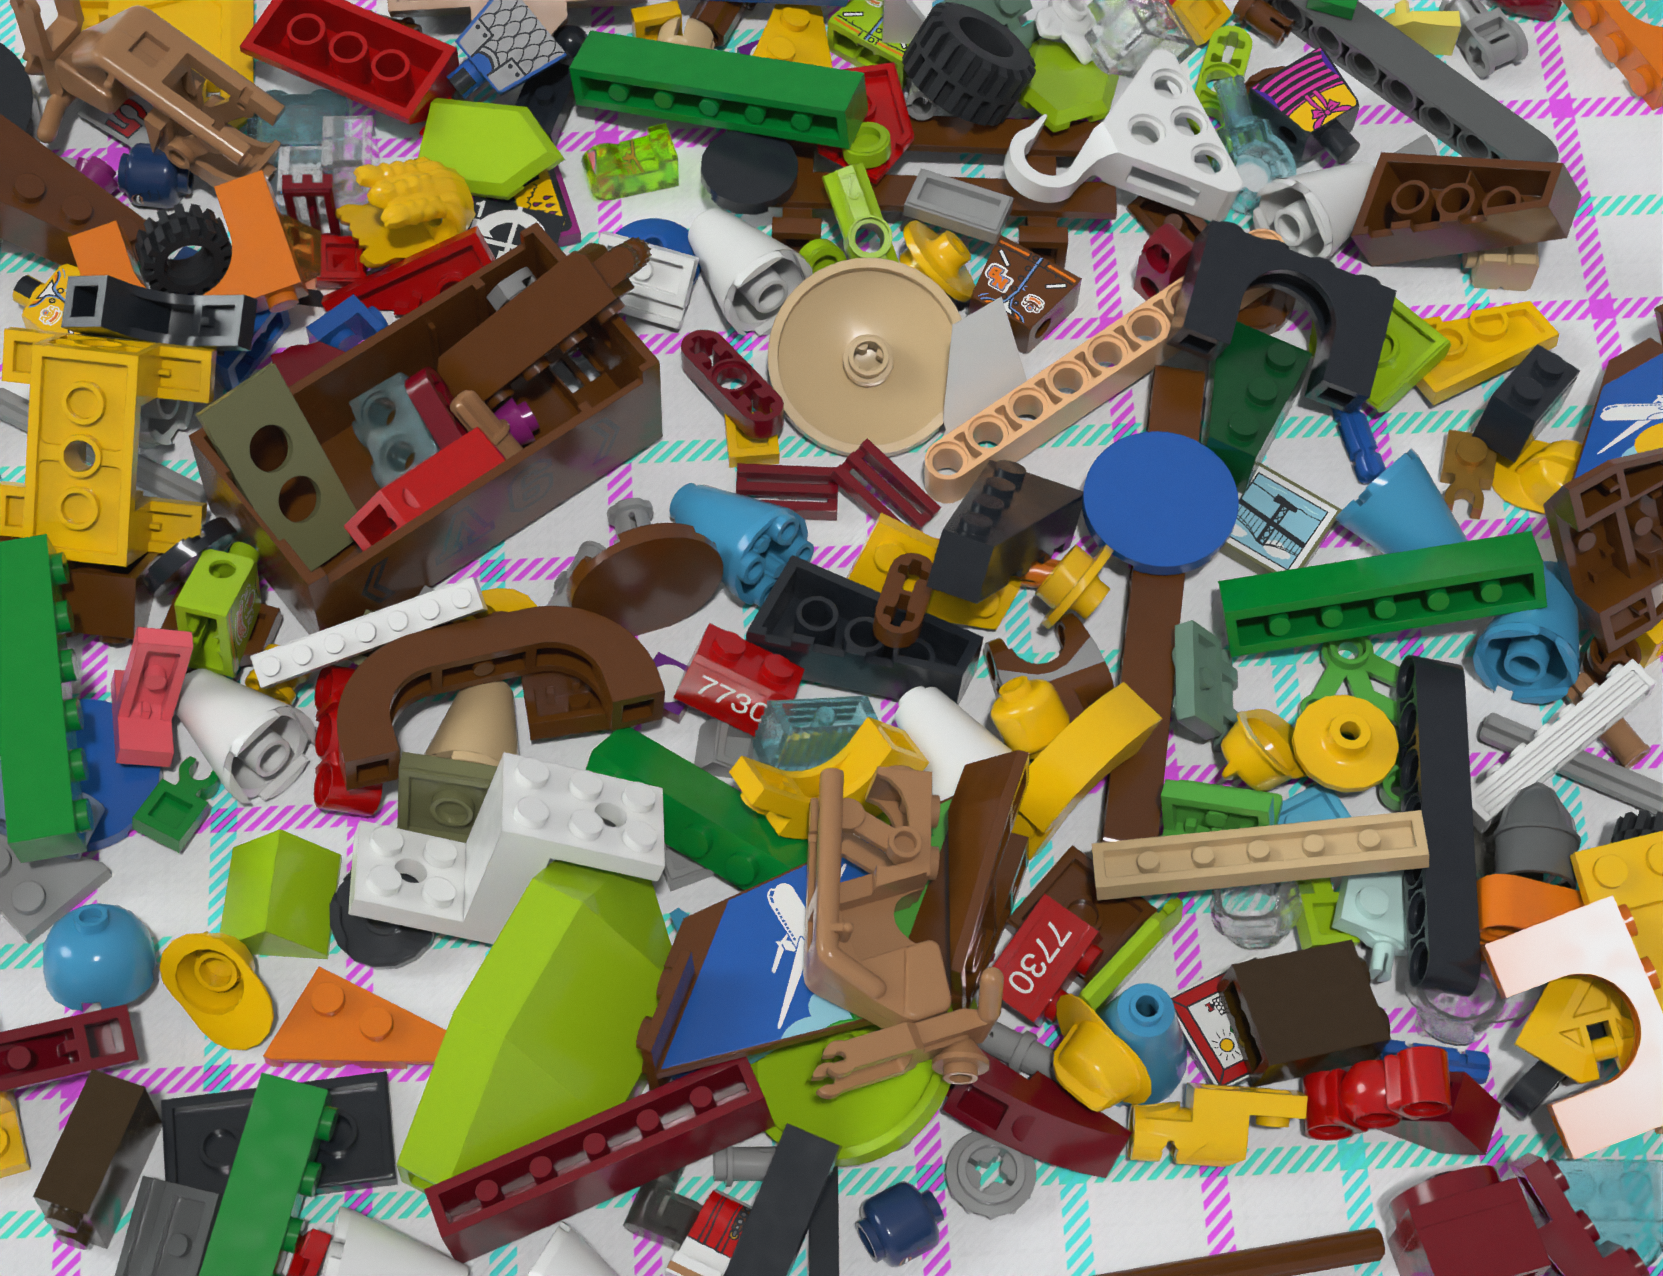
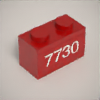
[673,623,805,744]
[992,893,1104,1028]

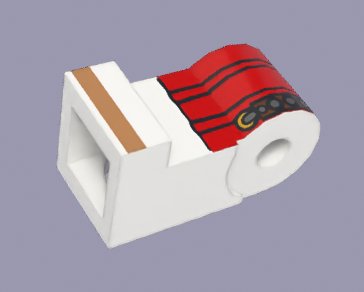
[665,1189,753,1276]

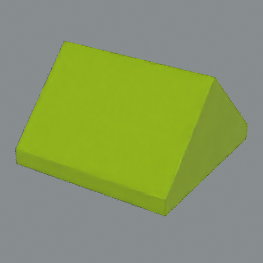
[220,829,342,959]

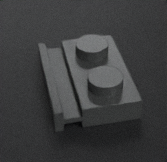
[115,1176,224,1276]

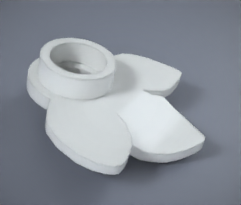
[1035,0,1118,65]

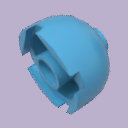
[43,903,157,1011]

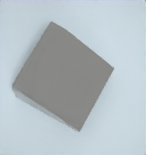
[694,717,763,778]

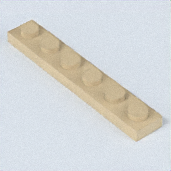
[1091,810,1429,900]

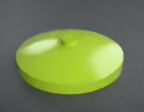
[750,1006,953,1167]

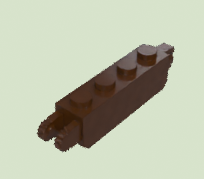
[437,237,652,410]

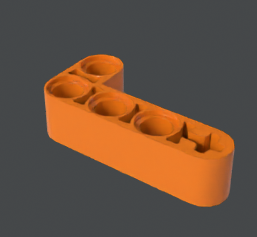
[1477,874,1584,962]

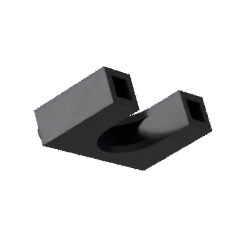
[1166,219,1397,414]

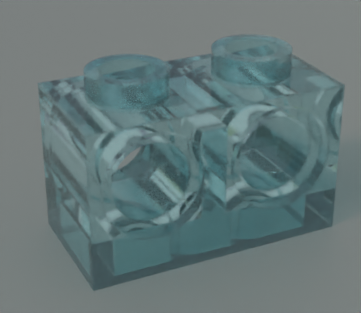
[349,372,441,489]

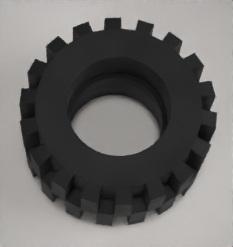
[902,2,1036,126]

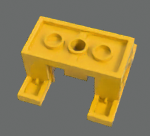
[0,327,217,567]

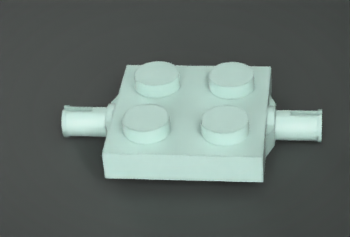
[1332,870,1408,982]

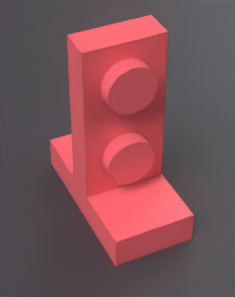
[111,627,193,767]

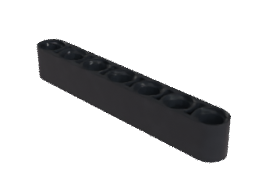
[1396,655,1481,997]

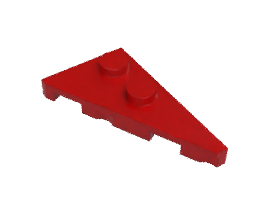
[321,226,496,315]

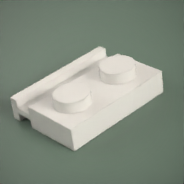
[598,231,699,329]

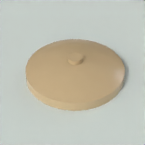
[768,258,962,457]

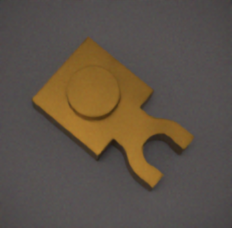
[1440,429,1497,519]

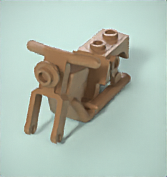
[10,0,286,187]
[803,765,1004,1099]

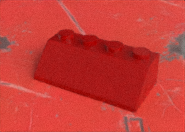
[239,0,459,125]

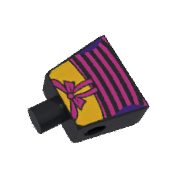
[1243,46,1360,164]

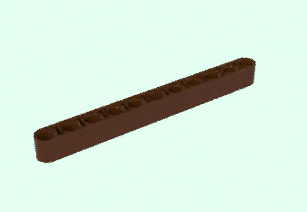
[1100,365,1205,843]

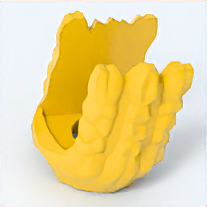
[335,156,476,269]

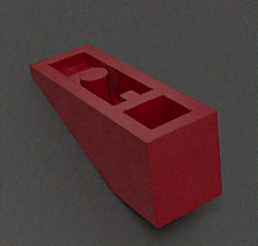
[0,1004,139,1093]

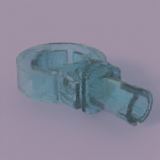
[1211,75,1296,216]

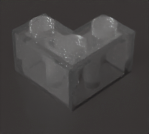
[1084,0,1198,79]
[277,115,381,226]

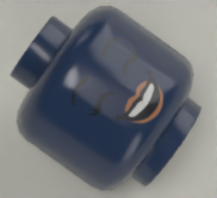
[118,143,194,209]
[855,1181,944,1267]

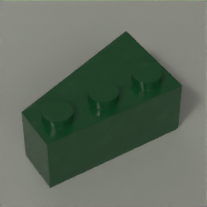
[1201,321,1312,494]

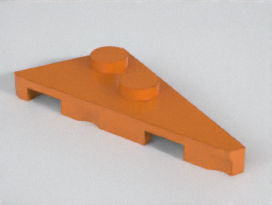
[263,966,446,1069]

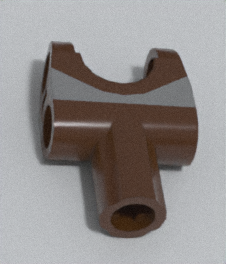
[984,613,1114,723]

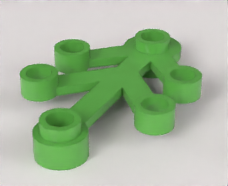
[1298,636,1401,812]

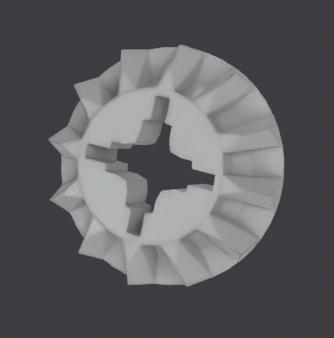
[945,1131,1036,1220]

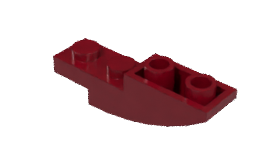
[942,1048,1133,1178]
[1509,1153,1650,1276]

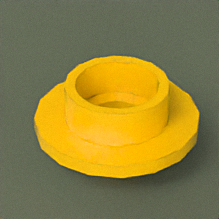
[899,220,975,303]
[1035,544,1114,629]
[1292,695,1399,793]

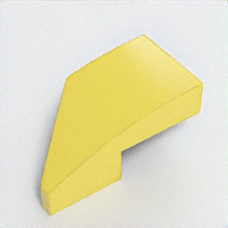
[1383,0,1461,56]

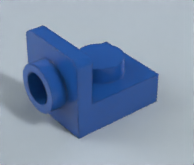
[306,294,388,352]

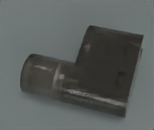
[623,1166,703,1251]

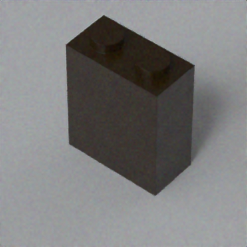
[1216,939,1391,1087]
[33,1069,162,1250]

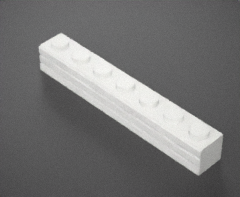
[250,577,488,689]
[1471,659,1656,834]

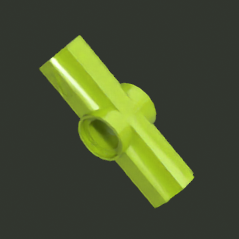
[822,162,899,262]

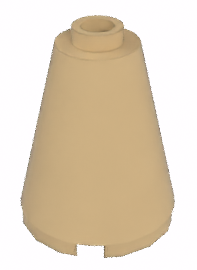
[424,680,519,766]

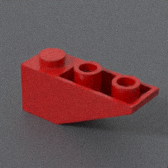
[343,427,507,551]

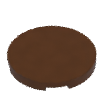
[566,523,723,636]

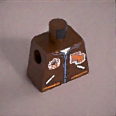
[968,235,1082,353]

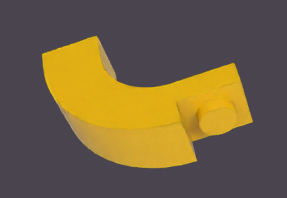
[1012,682,1163,860]
[729,717,929,839]

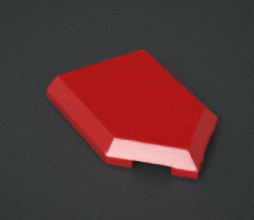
[816,62,914,185]

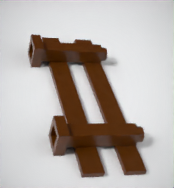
[727,115,1117,269]

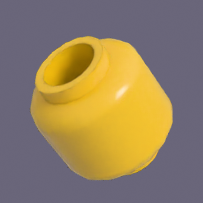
[991,676,1070,759]

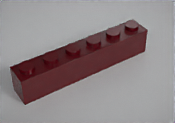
[424,1056,775,1263]

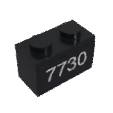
[1472,344,1580,463]

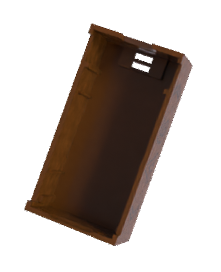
[189,222,663,635]

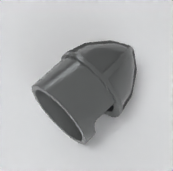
[1492,782,1581,890]

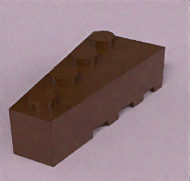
[0,114,146,267]
[1351,152,1582,266]

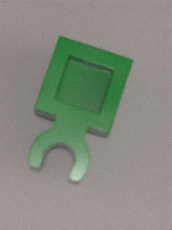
[132,756,220,853]

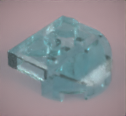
[1551,1158,1663,1268]

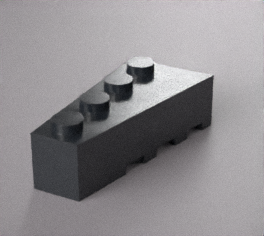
[926,460,1083,604]
[746,555,984,705]

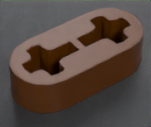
[873,553,934,648]

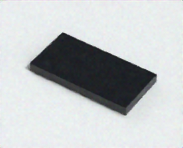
[161,1071,398,1197]

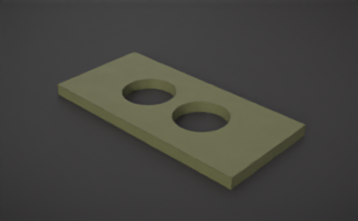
[195,363,357,572]

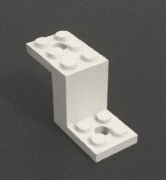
[348,752,665,944]

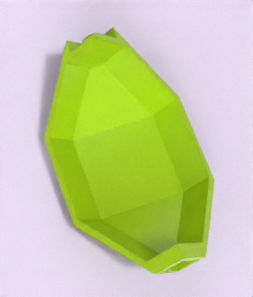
[397,859,672,1193]

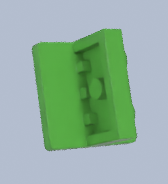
[1161,779,1283,886]

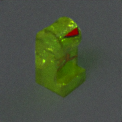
[581,123,679,201]

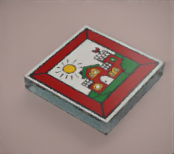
[1169,953,1260,1086]

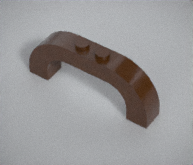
[337,606,665,791]

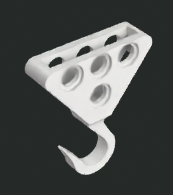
[1004,49,1242,222]

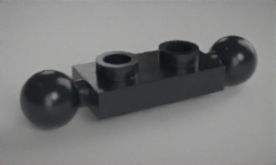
[515,24,587,145]

